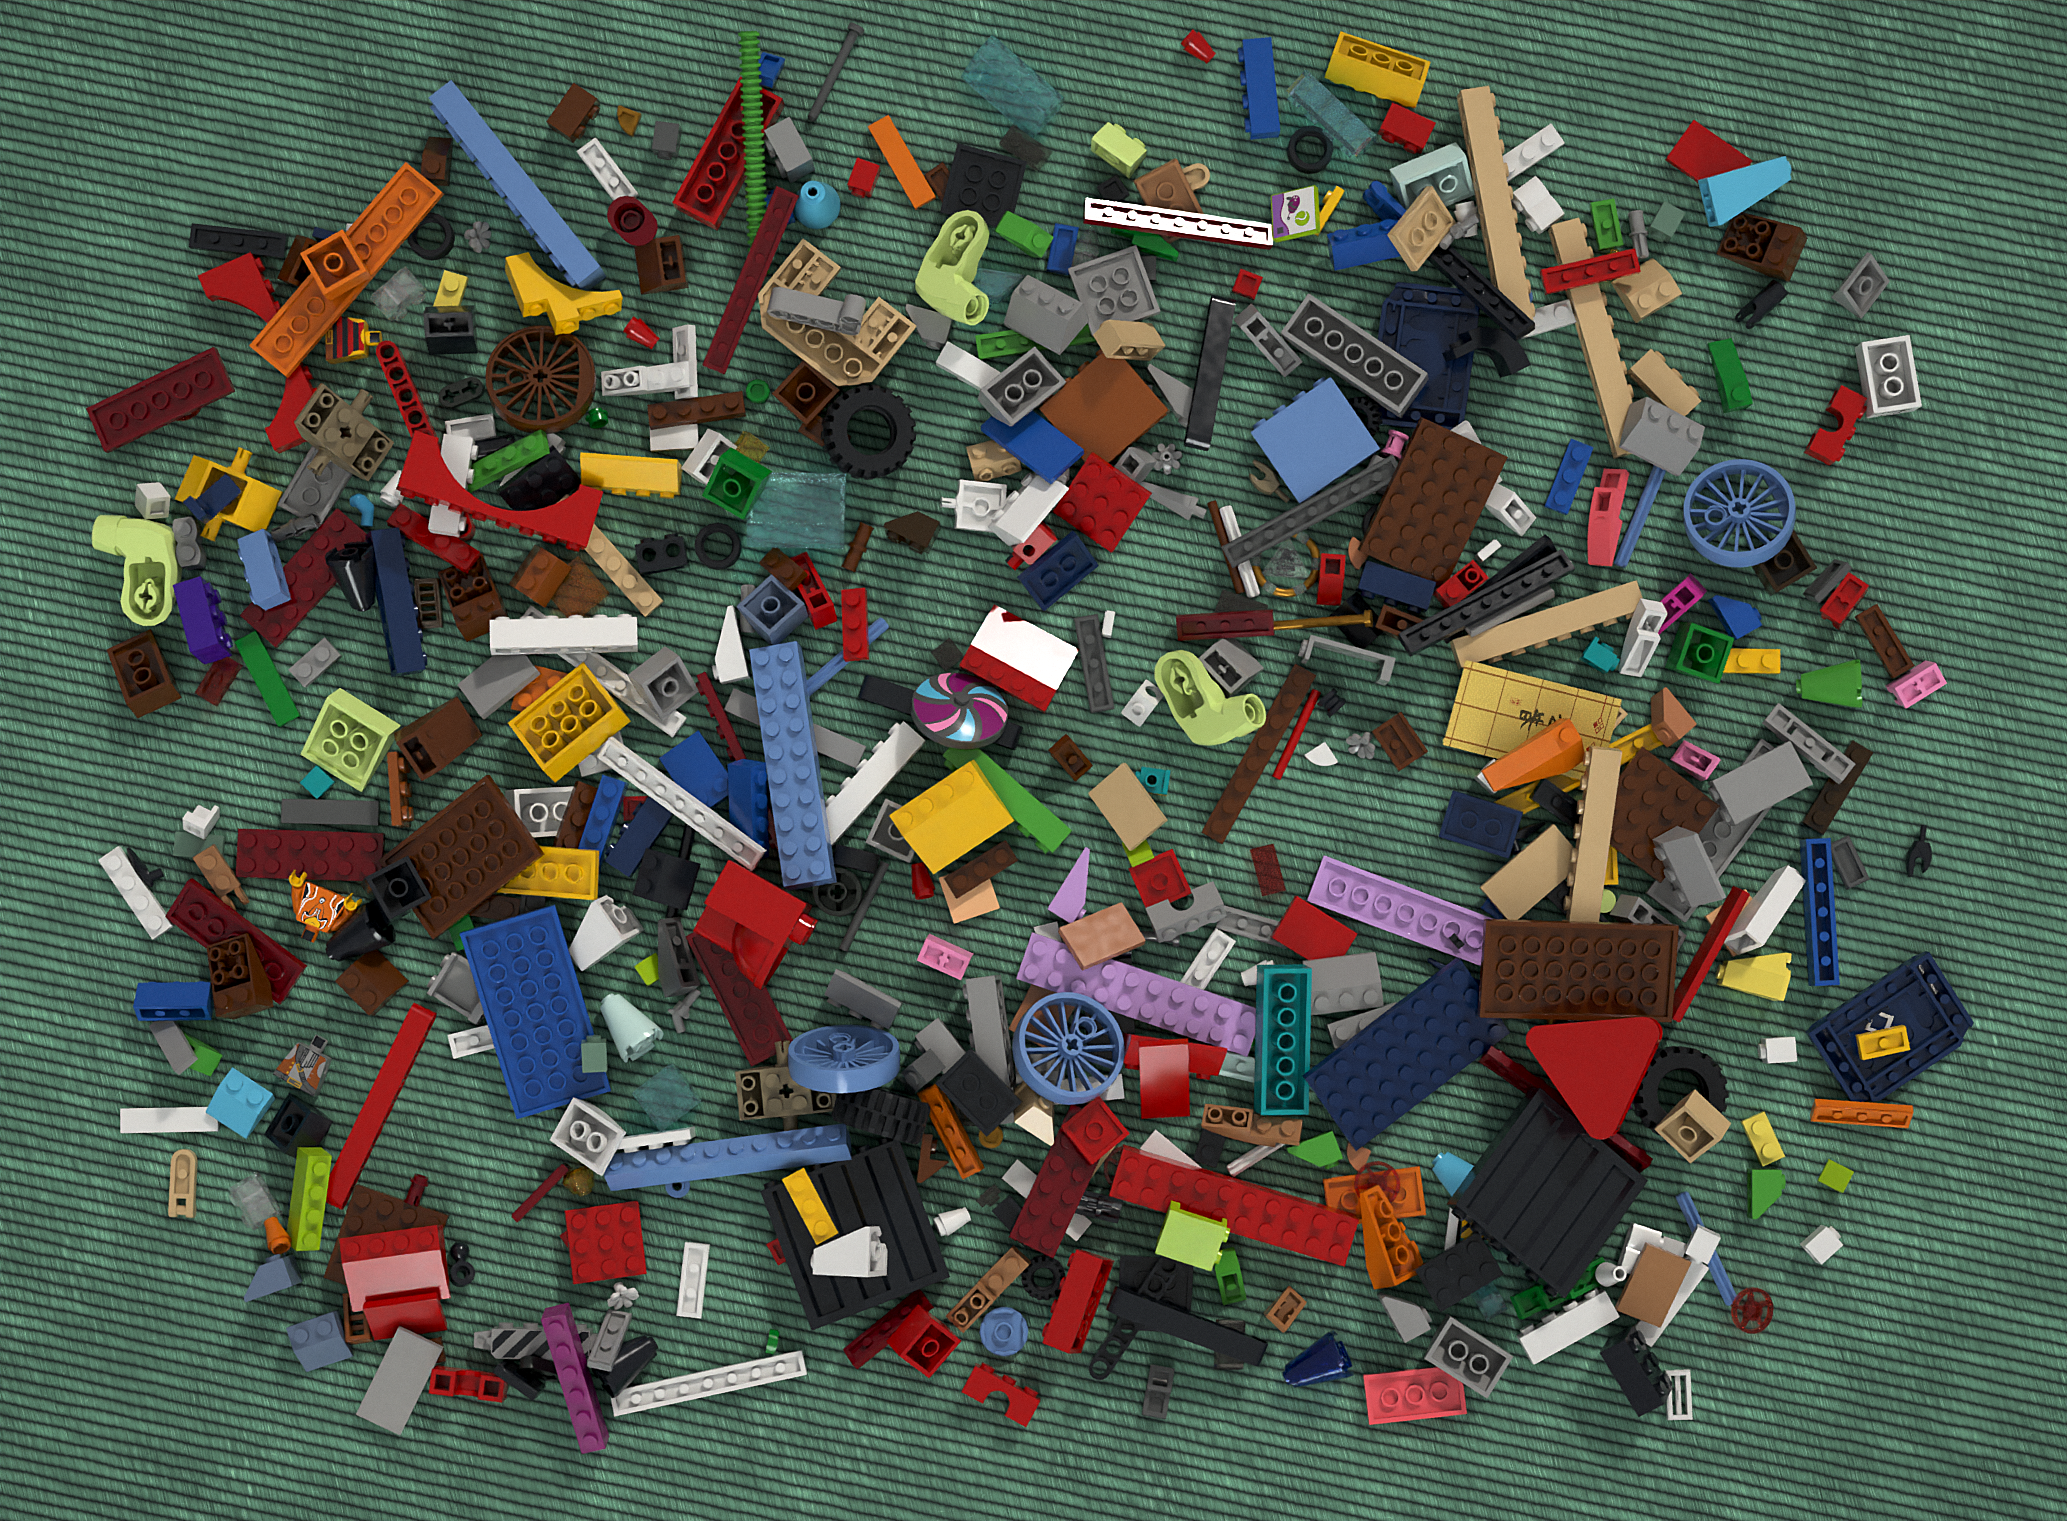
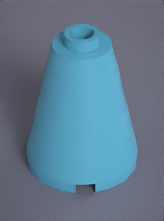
[793,181,841,230]
[1432,1152,1474,1197]

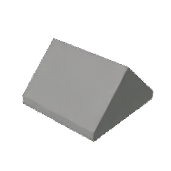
[1831,252,1890,319]

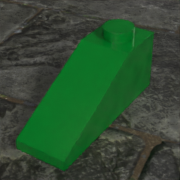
[1707,338,1753,413]

